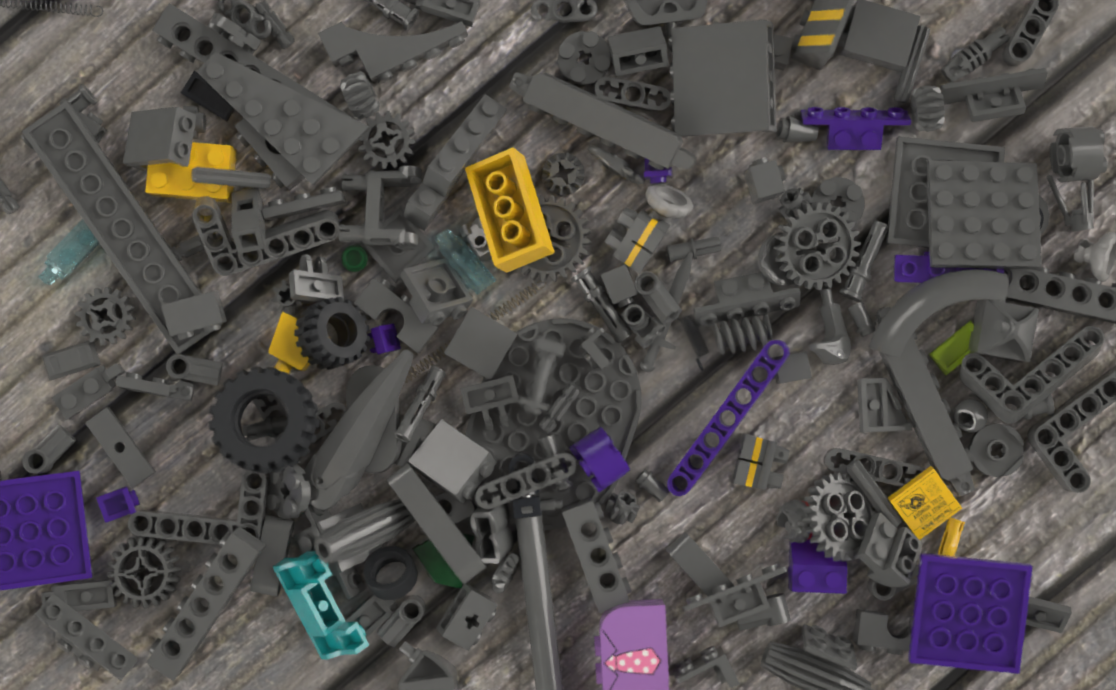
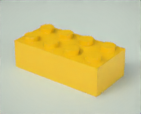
[465,147,555,273]

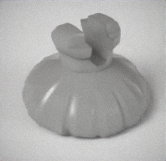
[646,184,694,231]
[1074,232,1116,282]

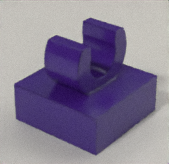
[367,323,401,355]

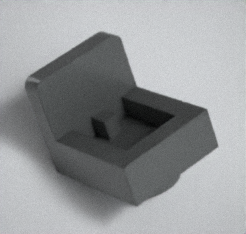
[580,327,610,370]

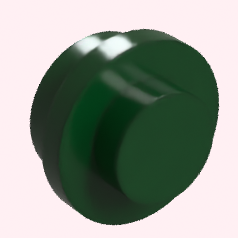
[341,245,368,272]

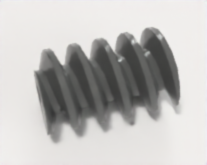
[714,314,772,355]

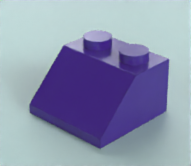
[788,536,847,594]

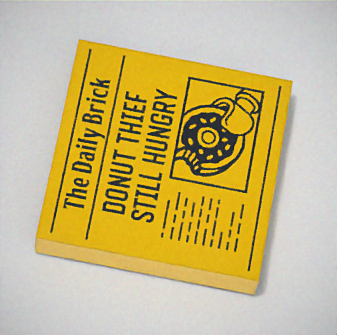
[887,466,962,540]

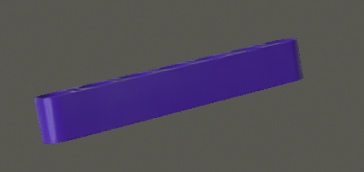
[667,340,790,496]

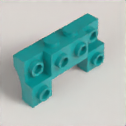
[272,551,369,660]

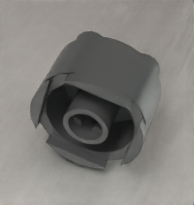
[1050,126,1107,183]

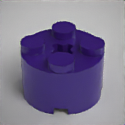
[569,426,630,492]

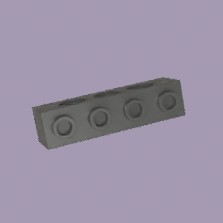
[561,497,632,613]

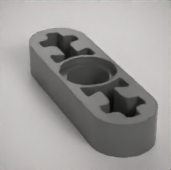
[595,77,671,113]

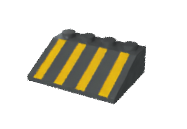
[791,0,854,70]

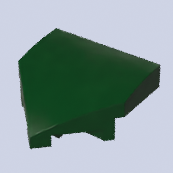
[412,532,474,588]

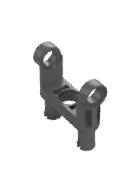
[338,166,422,250]

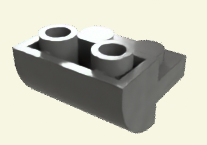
[857,512,923,587]

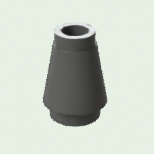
[776,116,818,143]

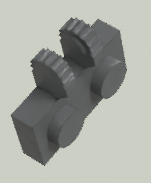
[289,254,344,302]
[460,375,519,432]

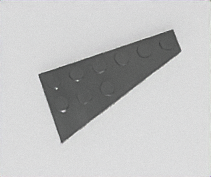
[196,52,370,186]

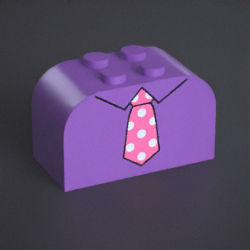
[594,599,669,690]

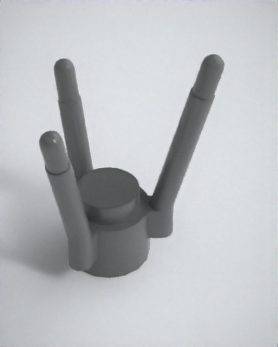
[1047,175,1095,232]

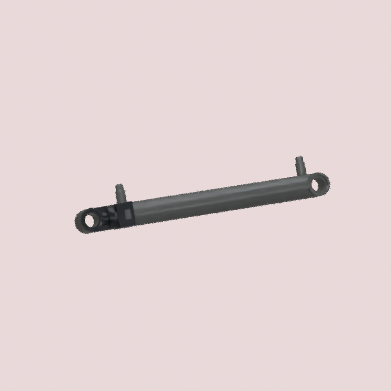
[509,453,563,690]

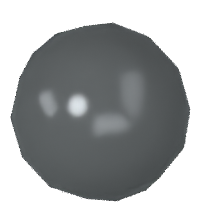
[954,399,988,433]

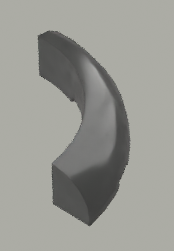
[869,269,1009,358]

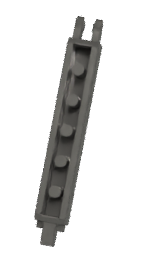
[509,72,697,170]
[875,307,975,496]

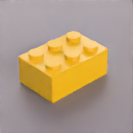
[145,142,237,203]

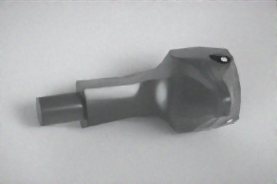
[809,289,852,365]

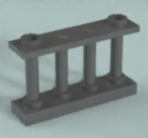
[519,337,565,415]

